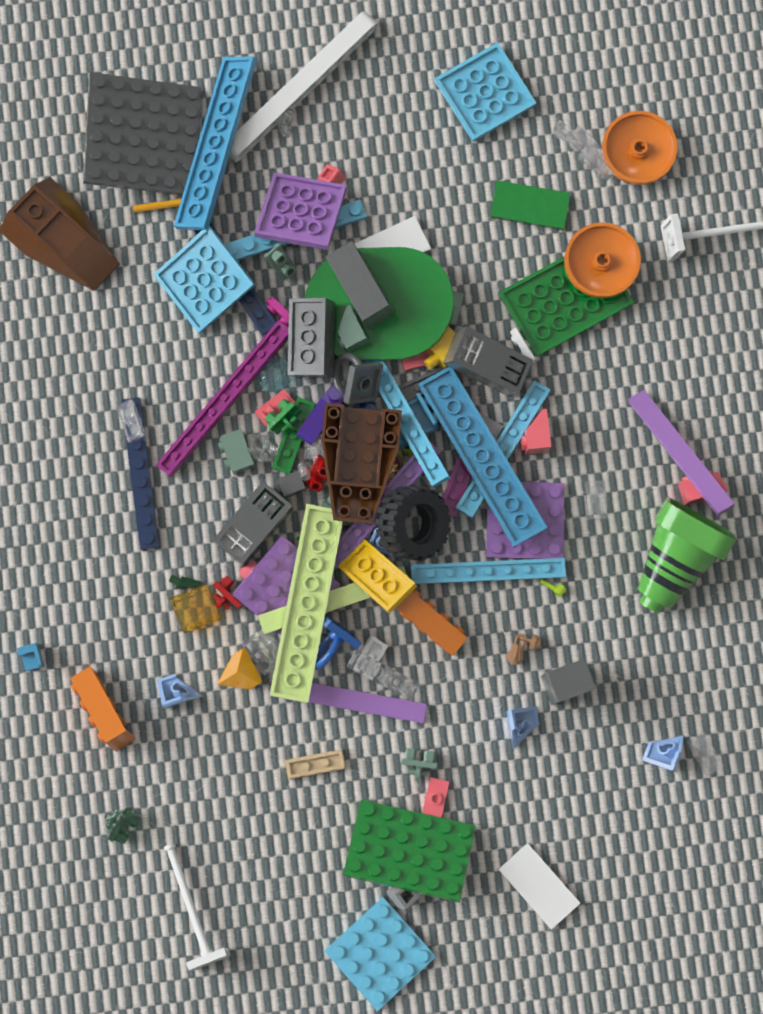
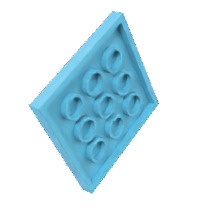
[434,42,537,142]
[153,226,256,333]
[325,897,436,1011]

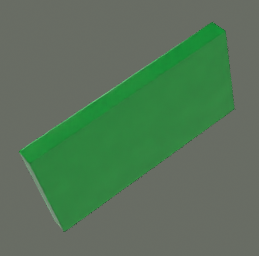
[490,180,570,230]

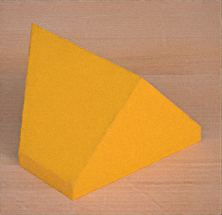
[217,647,262,690]

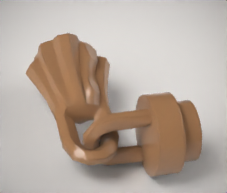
[507,633,541,665]

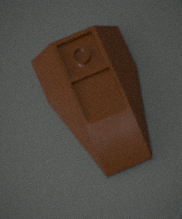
[0,177,120,291]
[321,403,402,524]

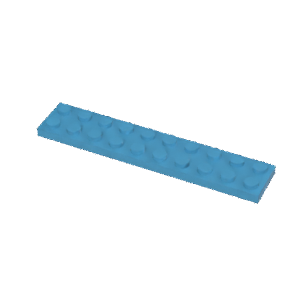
[174,56,257,231]
[418,367,547,548]

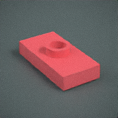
[422,777,449,818]

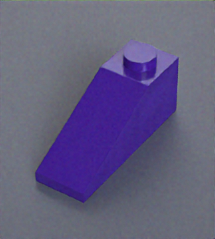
[296,385,345,446]

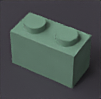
[218,429,255,475]

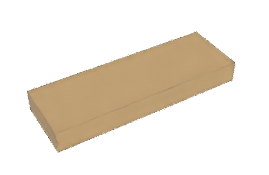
[285,749,346,779]

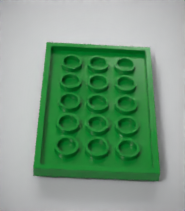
[498,257,634,357]
[343,800,476,903]

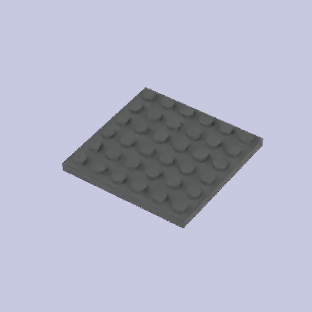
[83,72,202,195]

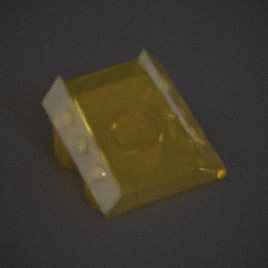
[169,584,221,633]

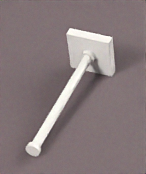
[661,213,763,262]
[164,843,231,970]

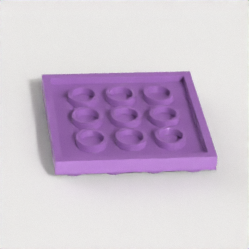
[254,172,347,250]
[486,482,564,559]
[232,535,341,635]

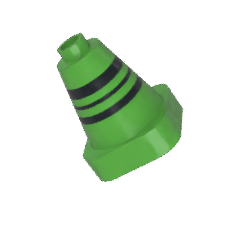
[638,497,737,613]

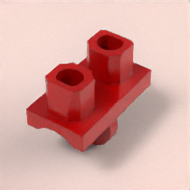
[304,454,327,492]
[213,576,244,610]

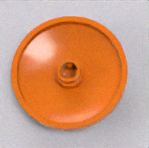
[602,111,677,185]
[564,222,641,298]

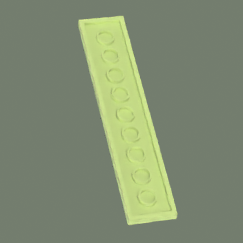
[269,504,343,703]

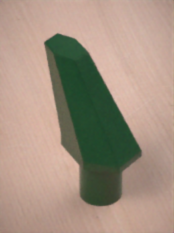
[169,575,201,589]

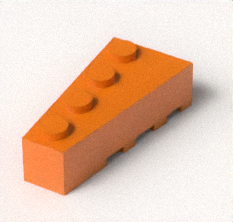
[395,589,467,656]
[70,666,136,751]

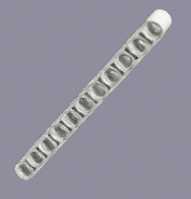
[229,11,378,163]

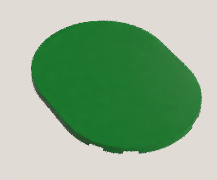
[305,247,454,361]

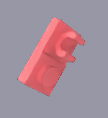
[255,389,295,428]

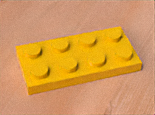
[338,540,417,614]

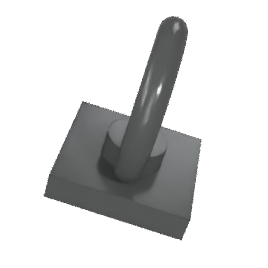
[332,353,383,404]

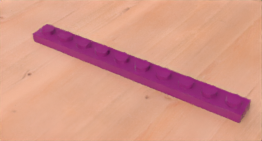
[156,320,289,478]

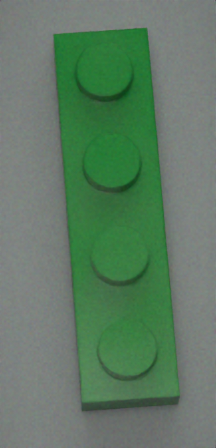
[271,397,316,474]

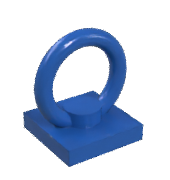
[315,614,362,670]

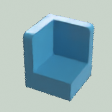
[17,643,45,671]

